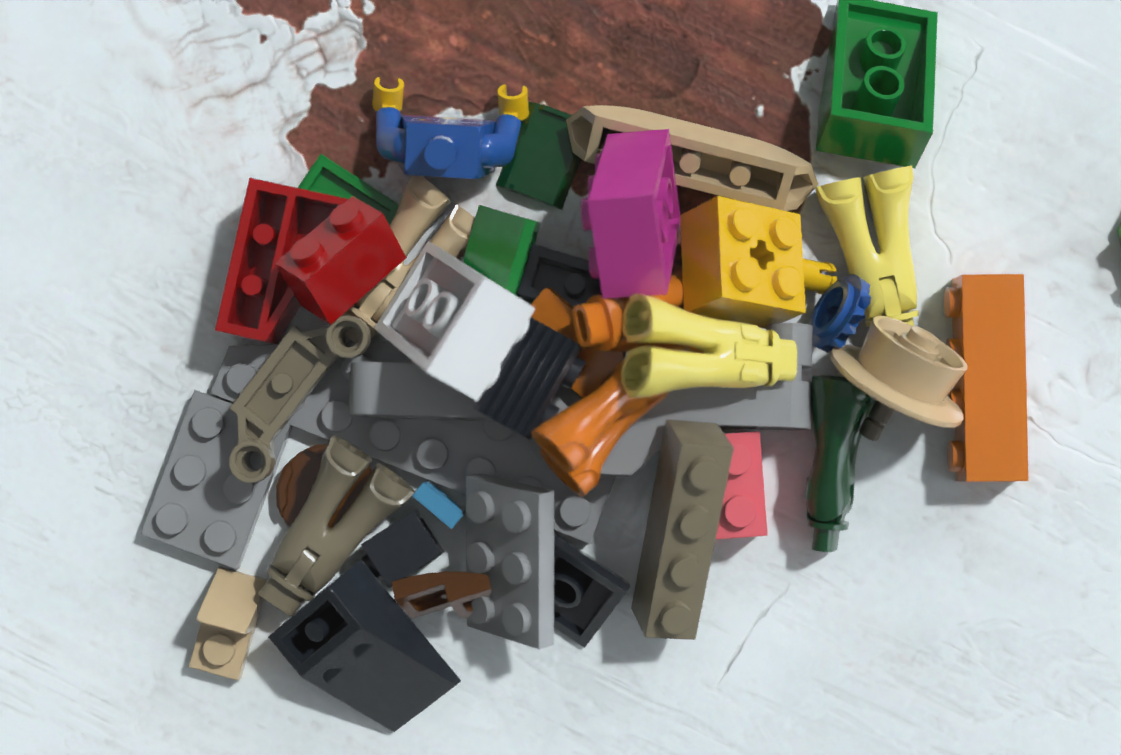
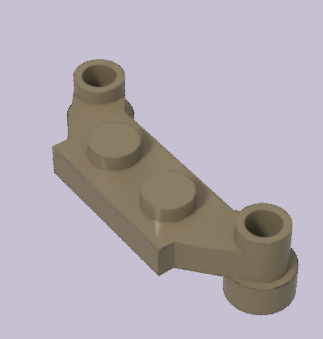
[229,315,371,483]

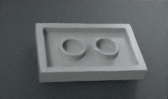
[141,390,293,569]
[465,473,554,649]

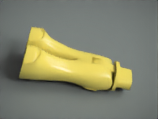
[815,165,919,327]
[621,294,797,398]

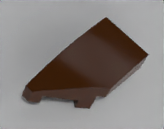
[391,571,492,619]

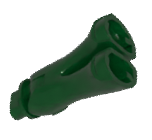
[804,375,876,552]

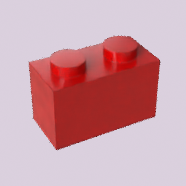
[275,196,407,325]

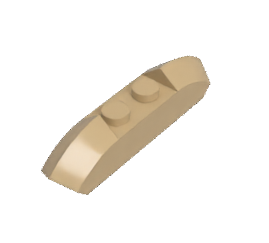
[566,105,818,211]

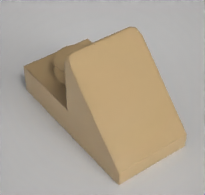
[189,566,268,681]

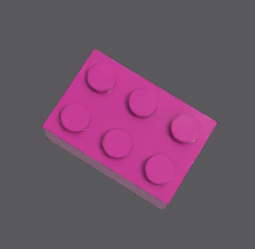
[581,129,681,298]

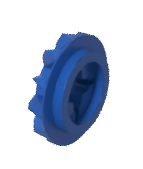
[810,274,871,353]

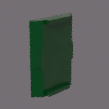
[496,101,581,210]

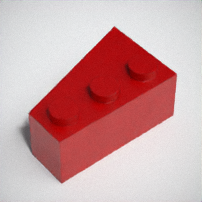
[215,177,348,344]

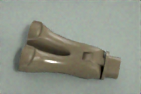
[259,435,415,616]

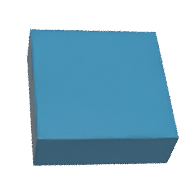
[412,481,465,529]

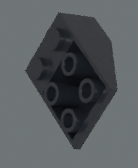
[268,560,461,732]

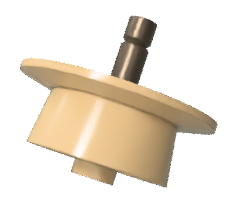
[830,316,968,441]

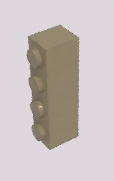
[631,419,734,640]

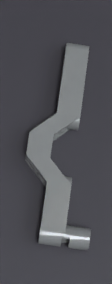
[348,323,813,477]

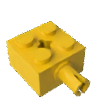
[680,196,837,329]

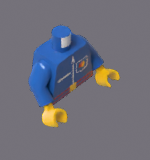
[372,77,529,179]

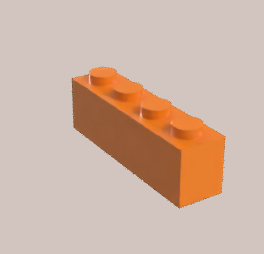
[944,274,1029,482]

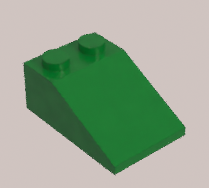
[816,0,938,169]

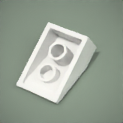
[374,241,535,401]

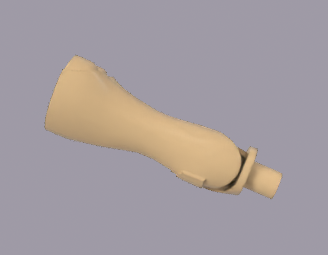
[342,175,475,344]

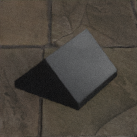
[554,532,631,648]

